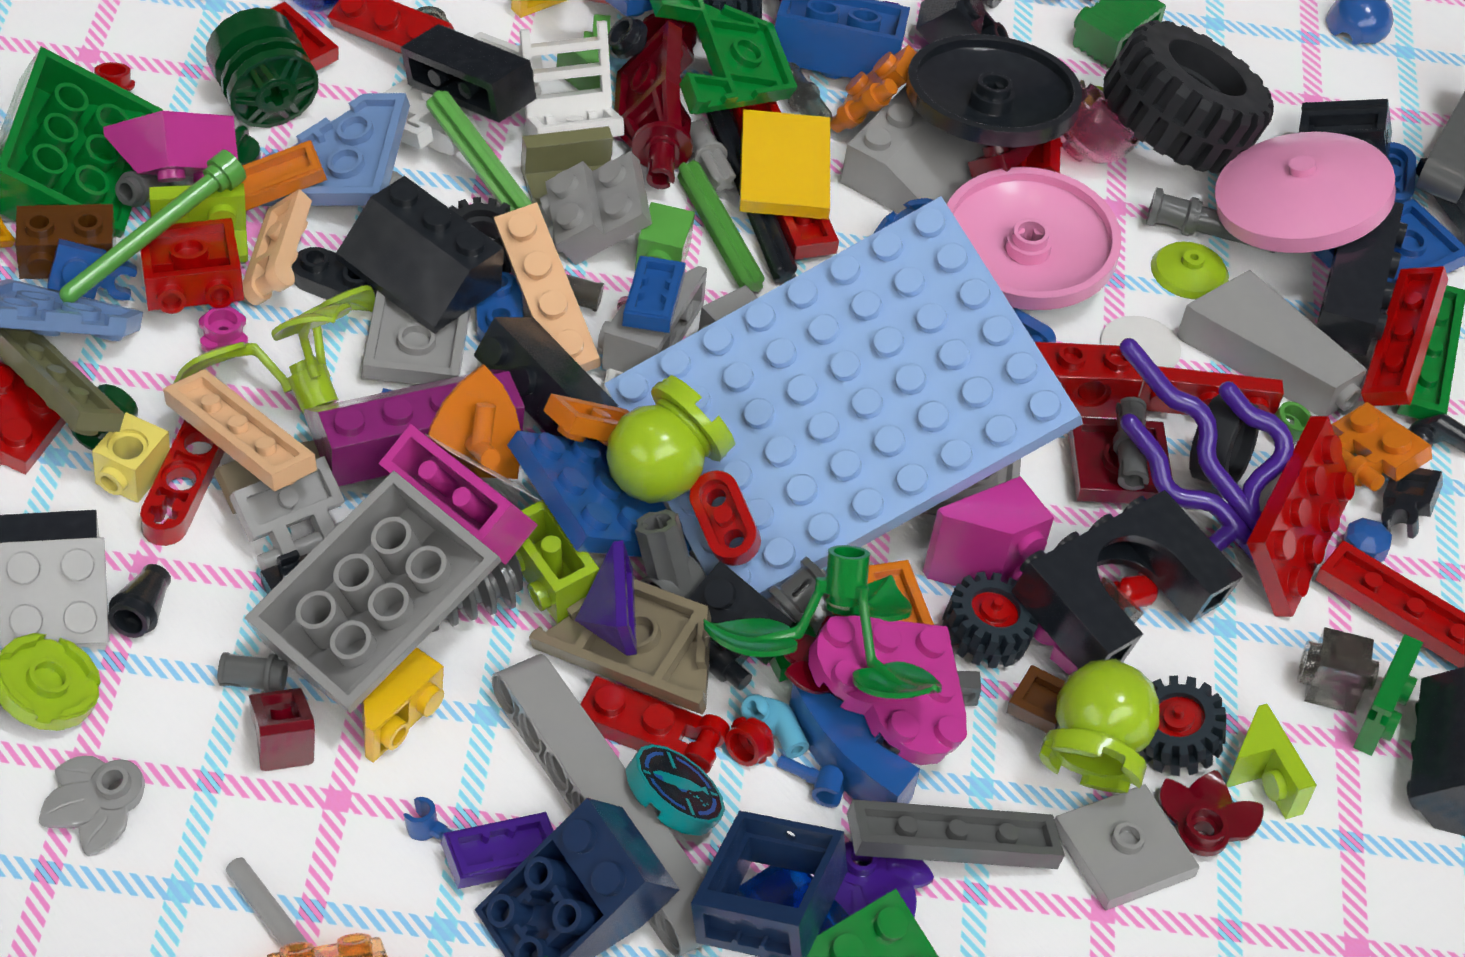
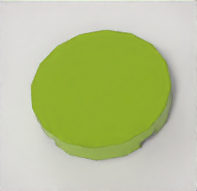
[0,633,101,731]

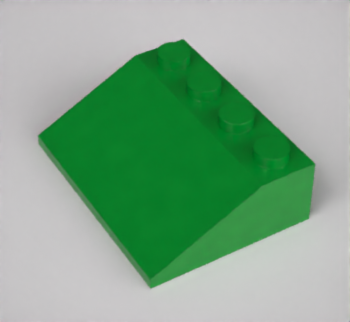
[0,46,163,238]

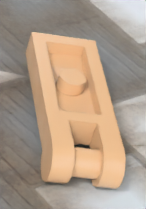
[243,189,312,306]

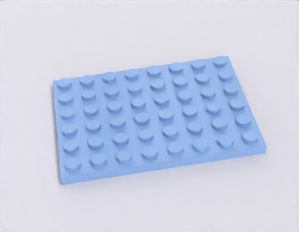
[604,196,1083,599]

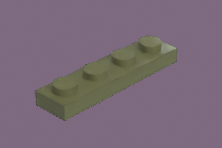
[0,328,125,436]

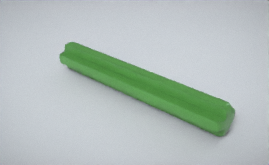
[426,91,532,211]
[677,160,765,292]

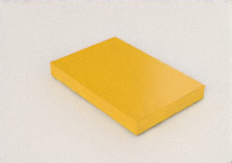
[739,109,830,219]

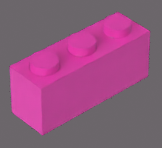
[378,424,538,565]

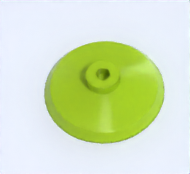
[1151,241,1229,300]

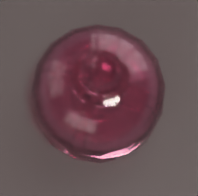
[1063,80,1140,164]

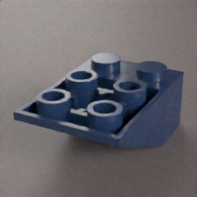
[474,798,680,957]

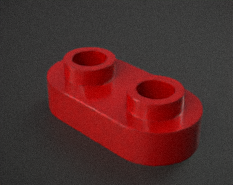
[689,470,761,566]

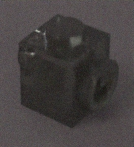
[1297,627,1379,714]

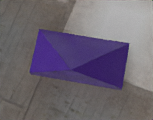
[575,540,637,656]

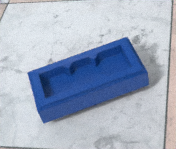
[622,256,686,333]

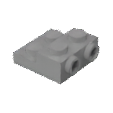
[540,150,652,265]

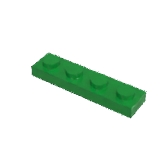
[1397,285,1465,419]

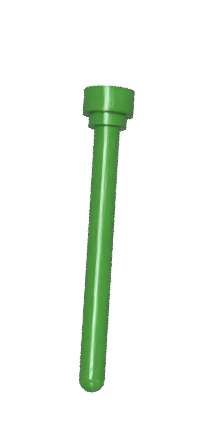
[59,149,247,303]

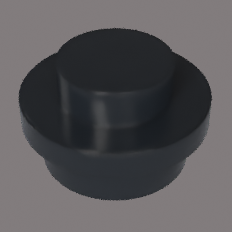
[608,17,648,59]

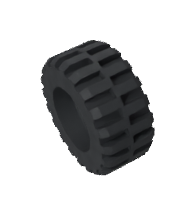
[1103,20,1274,174]

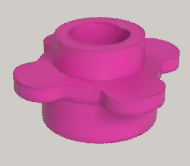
[199,306,248,351]

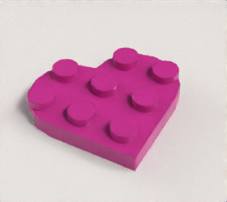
[808,616,967,765]

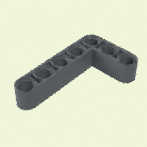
[1415,91,1465,204]

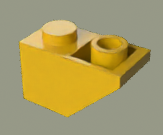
[361,647,445,763]

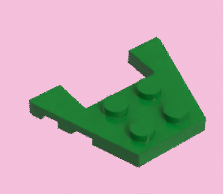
[650,0,797,115]

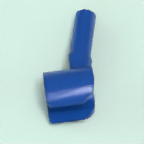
[777,755,844,808]
[403,797,452,841]

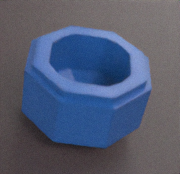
[1343,517,1392,562]

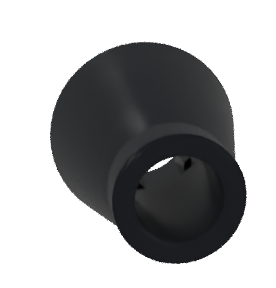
[108,564,171,638]

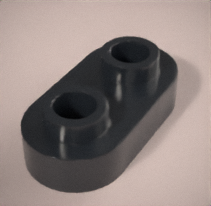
[292,247,377,300]

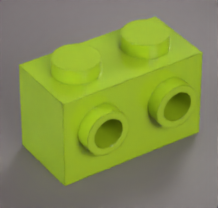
[515,499,599,624]

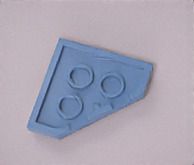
[260,93,410,206]
[0,279,143,341]

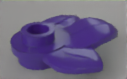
[833,841,934,920]

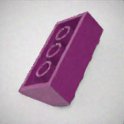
[304,369,525,487]

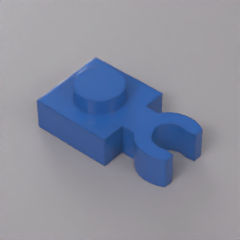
[47,239,137,301]

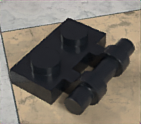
[689,561,797,691]

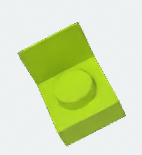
[1226,703,1317,820]

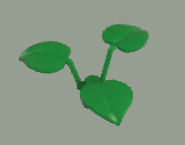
[703,545,942,699]

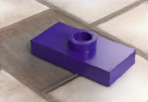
[441,812,554,889]

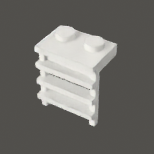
[518,20,624,137]

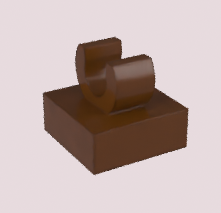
[1006,665,1066,733]

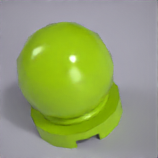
[606,375,736,503]
[1039,659,1159,793]

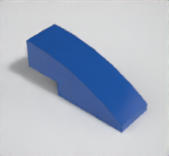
[789,684,920,804]

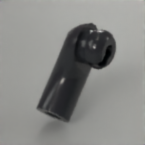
[1408,414,1465,453]

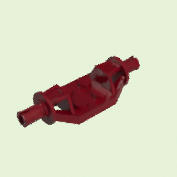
[614,12,697,190]

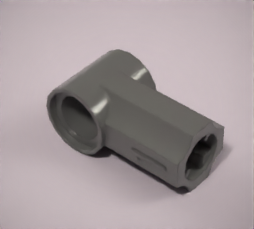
[635,509,706,599]

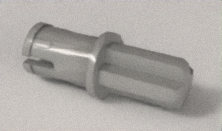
[690,120,736,192]

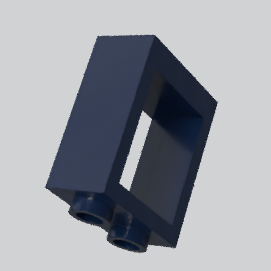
[691,810,847,957]

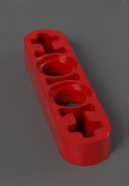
[140,420,225,546]

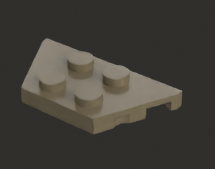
[529,579,711,715]

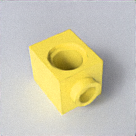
[92,412,170,503]

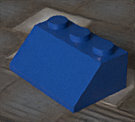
[775,0,910,79]

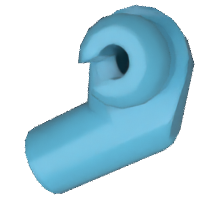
[740,694,810,758]

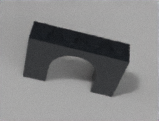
[1011,490,1243,669]

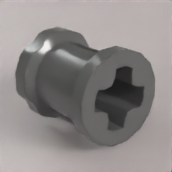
[768,556,827,624]

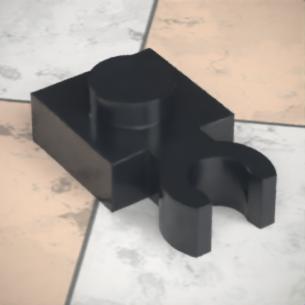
[1381,468,1443,539]

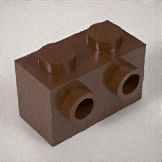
[15,204,116,279]

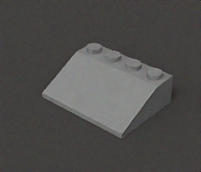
[840,85,987,213]
[244,470,501,713]

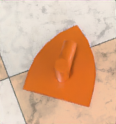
[427,364,521,479]

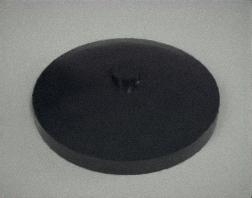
[906,34,1083,147]

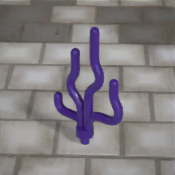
[1119,338,1294,561]

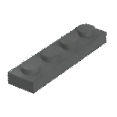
[846,799,1065,869]

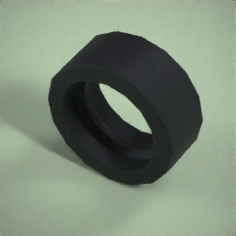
[1189,394,1259,484]

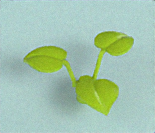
[174,285,376,414]

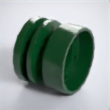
[206,7,319,128]

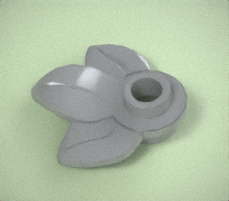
[39,756,145,856]

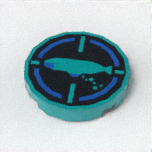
[626,744,725,836]

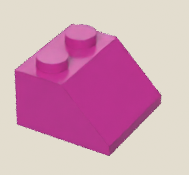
[103,111,238,183]
[922,476,1054,586]

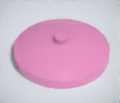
[1215,132,1396,253]
[947,167,1122,310]

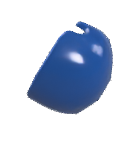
[1326,0,1394,45]

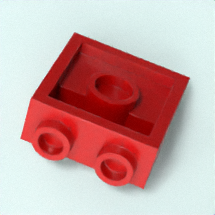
[140,218,244,314]

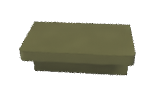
[520,126,613,205]

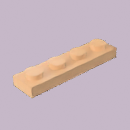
[493,202,601,371]
[163,369,317,492]

